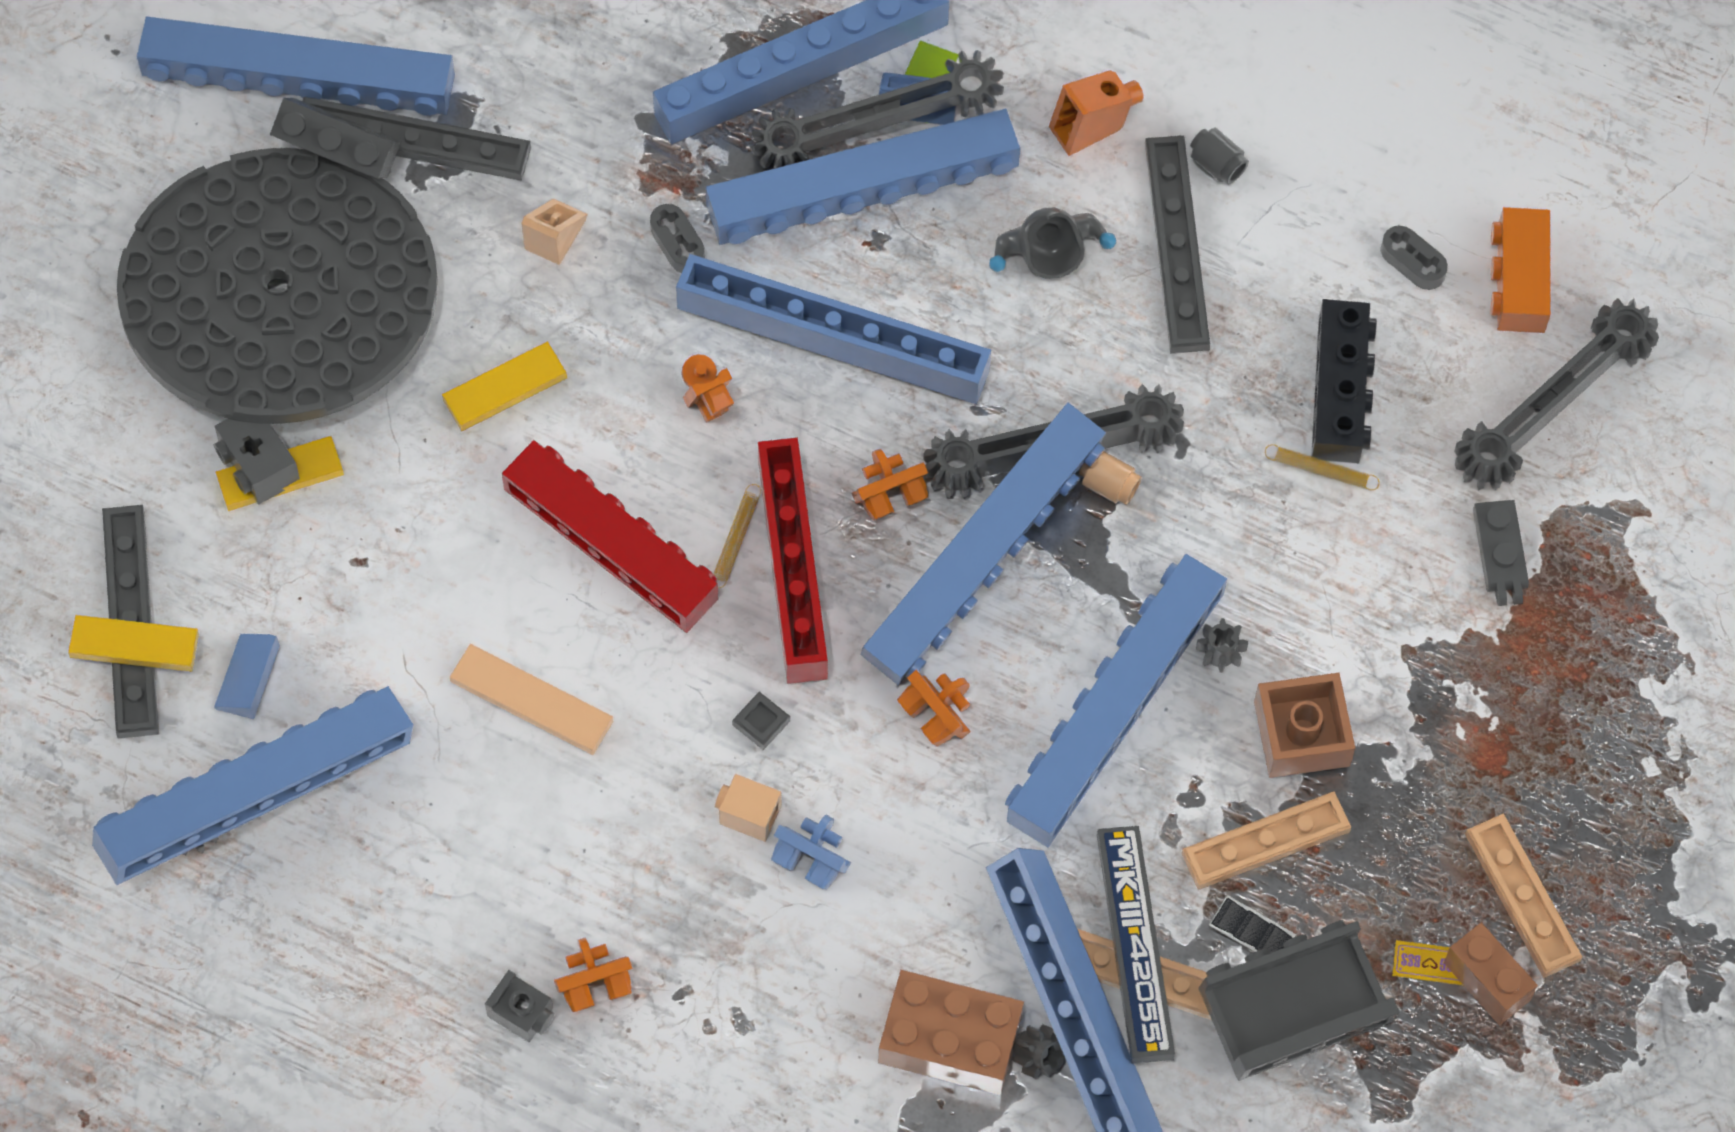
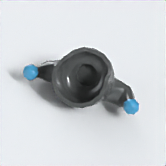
[989,207,1116,279]

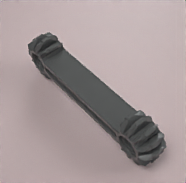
[751,50,1004,169]
[1454,298,1659,491]
[923,384,1184,498]

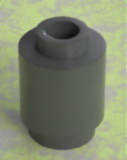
[1190,127,1249,184]

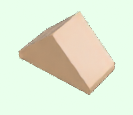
[522,198,588,265]

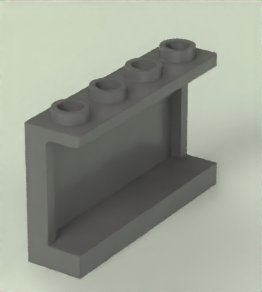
[1198,920,1400,1081]

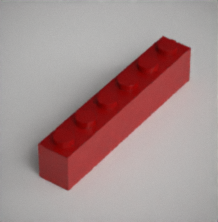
[758,437,828,684]
[501,440,719,633]

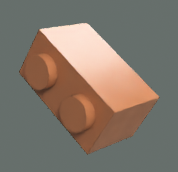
[1444,922,1538,1026]

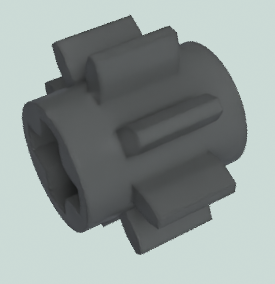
[1196,618,1248,673]
[1013,1024,1065,1079]

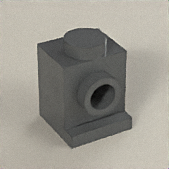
[485,970,554,1043]

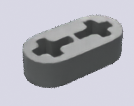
[650,204,705,273]
[1380,225,1448,290]

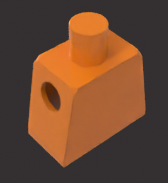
[1049,70,1144,156]

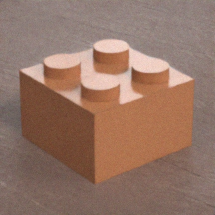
[1254,672,1356,778]

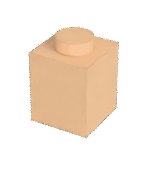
[715,774,782,842]

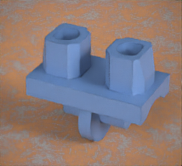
[771,814,851,889]

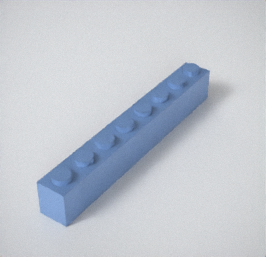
[653,0,949,145]
[137,16,455,116]
[706,108,1020,245]
[676,254,991,404]
[860,402,1106,685]
[1005,554,1227,848]
[92,686,413,886]
[986,848,1163,1132]

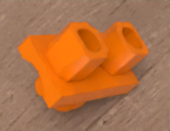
[681,354,734,423]
[851,449,929,521]
[897,670,971,747]
[554,937,632,1012]

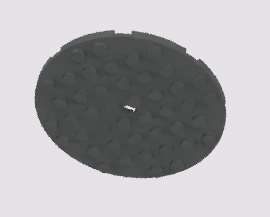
[117,148,438,424]

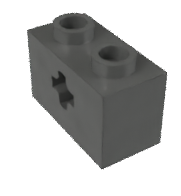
[213,419,300,505]

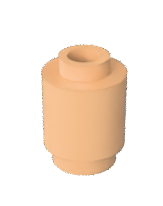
[1079,451,1142,505]

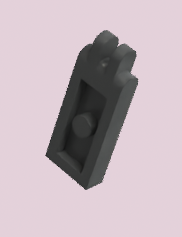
[1473,500,1529,606]

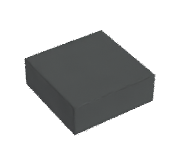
[732,691,790,750]

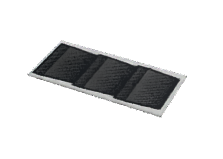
[1209,895,1296,953]

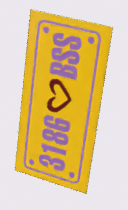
[1392,940,1463,985]

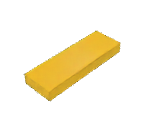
[442,341,567,432]
[215,436,344,511]
[68,615,199,672]

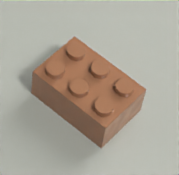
[878,970,1024,1095]

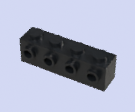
[1311,299,1377,464]

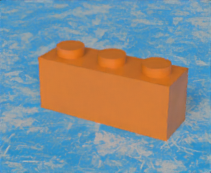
[1491,207,1551,333]

